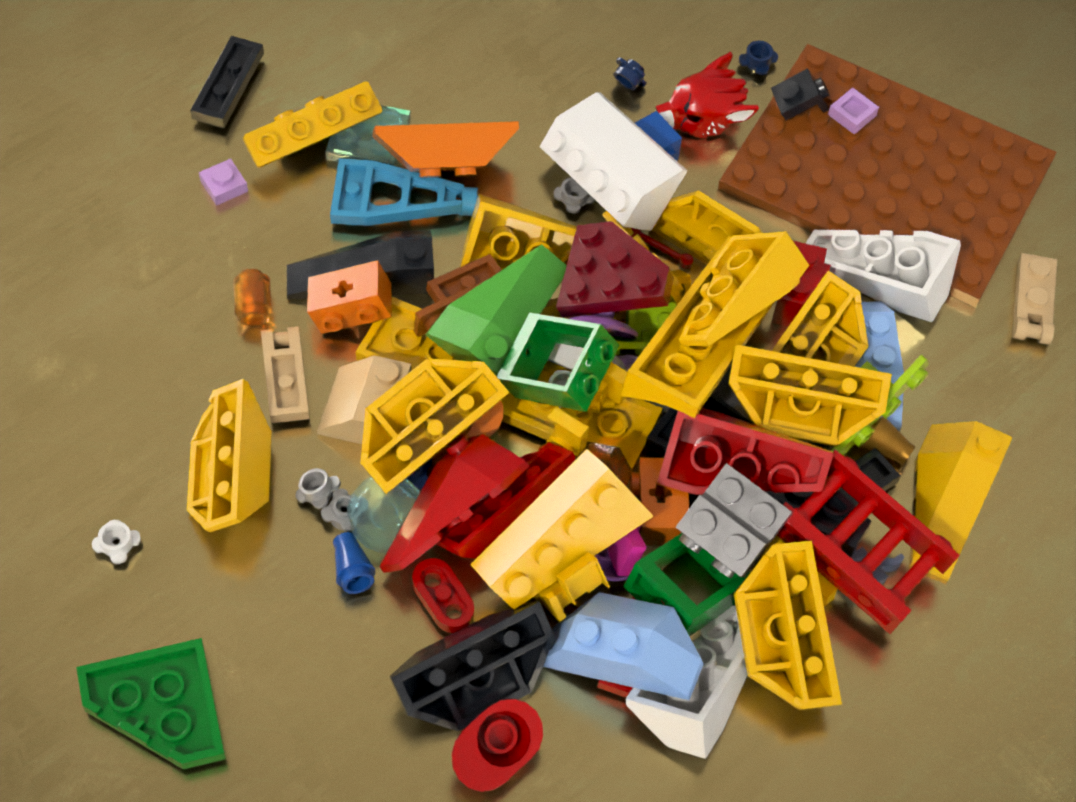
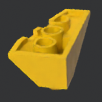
[911,421,1013,581]

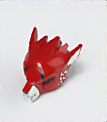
[655,52,759,139]

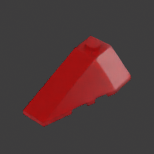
[657,407,834,495]
[379,434,530,573]

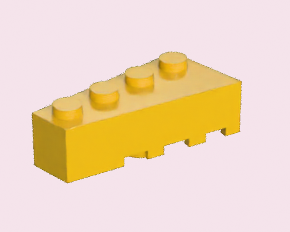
[470,449,654,610]

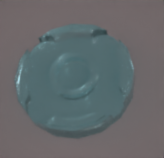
[347,477,420,553]

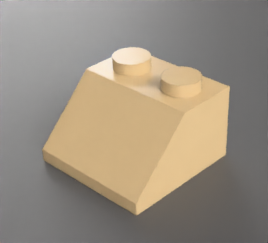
[317,355,411,444]

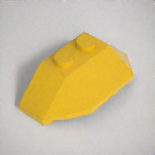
[652,190,763,265]
[772,270,868,367]
[728,344,892,447]
[360,358,509,494]
[187,379,272,532]
[733,541,842,710]

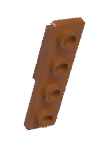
[413,254,502,337]

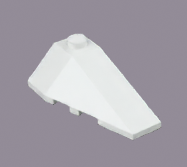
[625,605,747,759]

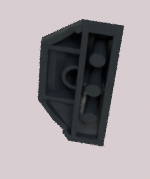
[389,601,556,731]

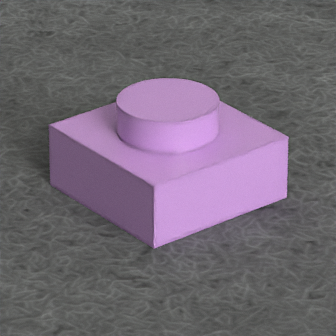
[828,88,879,134]
[199,158,248,206]

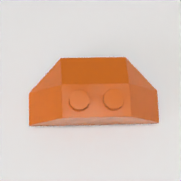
[373,121,519,178]

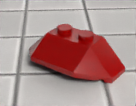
[437,442,576,559]

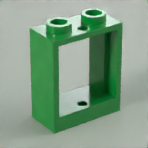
[496,313,620,412]
[623,533,751,637]

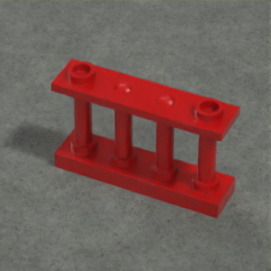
[777,449,960,634]

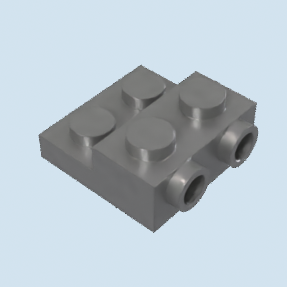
[675,463,793,579]

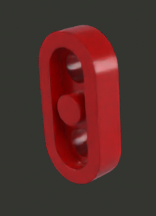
[412,558,474,633]

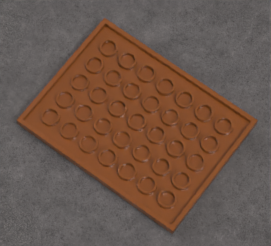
[718,44,1057,308]

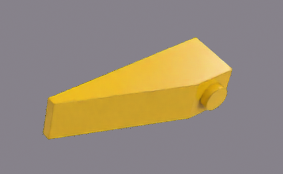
[460,194,577,270]
[679,231,809,346]

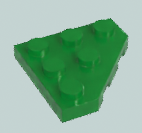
[76,638,226,769]

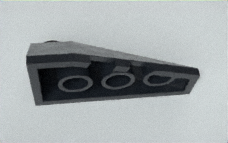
[287,230,434,299]

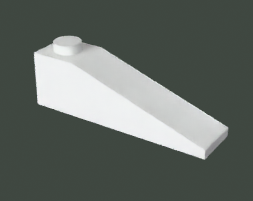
[806,230,961,322]

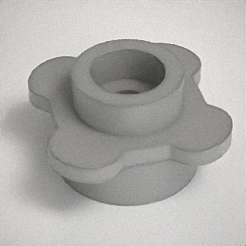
[554,177,595,213]
[295,468,341,509]
[321,488,368,532]

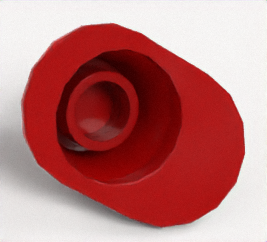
[451,699,543,792]

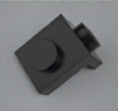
[771,68,830,120]

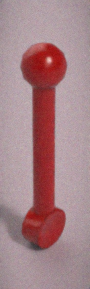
[631,228,694,269]

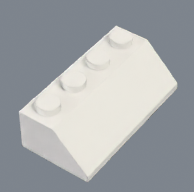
[540,92,687,231]

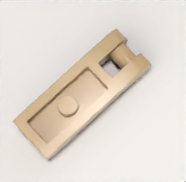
[1012,253,1057,345]
[261,326,310,424]

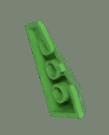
[425,244,567,376]

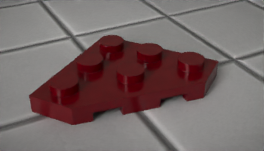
[556,221,674,317]

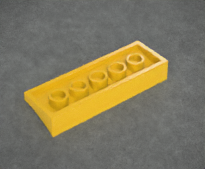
[620,236,775,418]

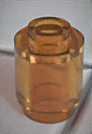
[233,269,272,327]

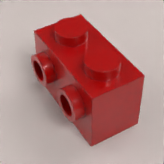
[771,241,831,327]

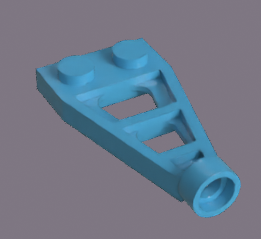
[330,158,478,226]

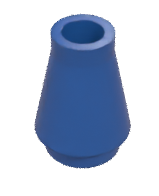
[333,532,376,594]

